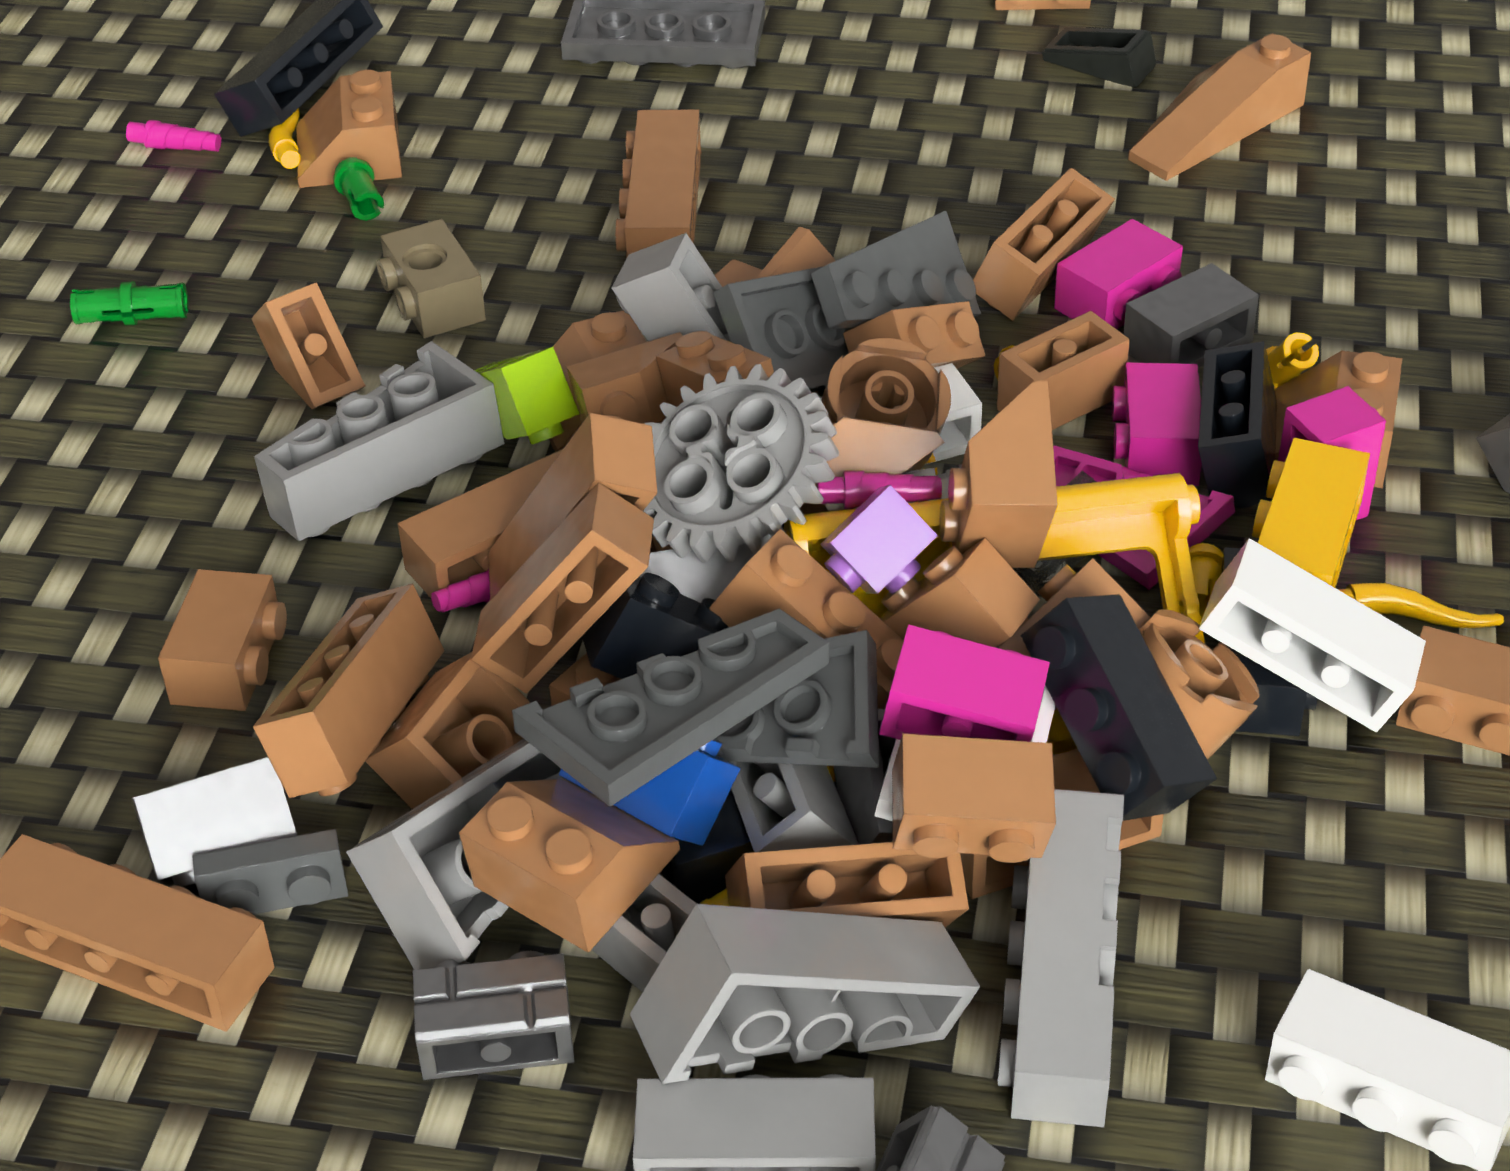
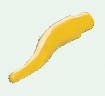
[268,108,301,169]
[1338,583,1504,628]

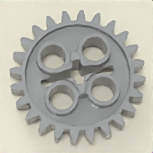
[643,364,839,563]

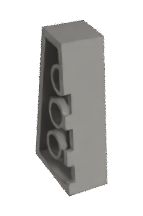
[254,341,505,541]
[346,739,589,970]
[998,789,1124,1127]
[630,904,980,1084]

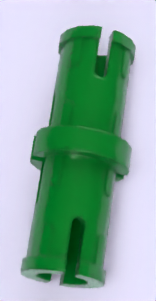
[70,281,189,325]

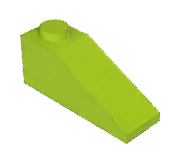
[474,347,579,445]

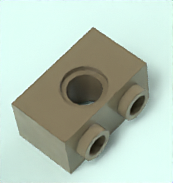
[377,219,486,338]

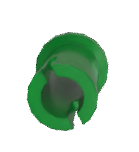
[333,157,384,221]

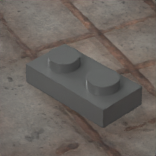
[192,829,349,915]

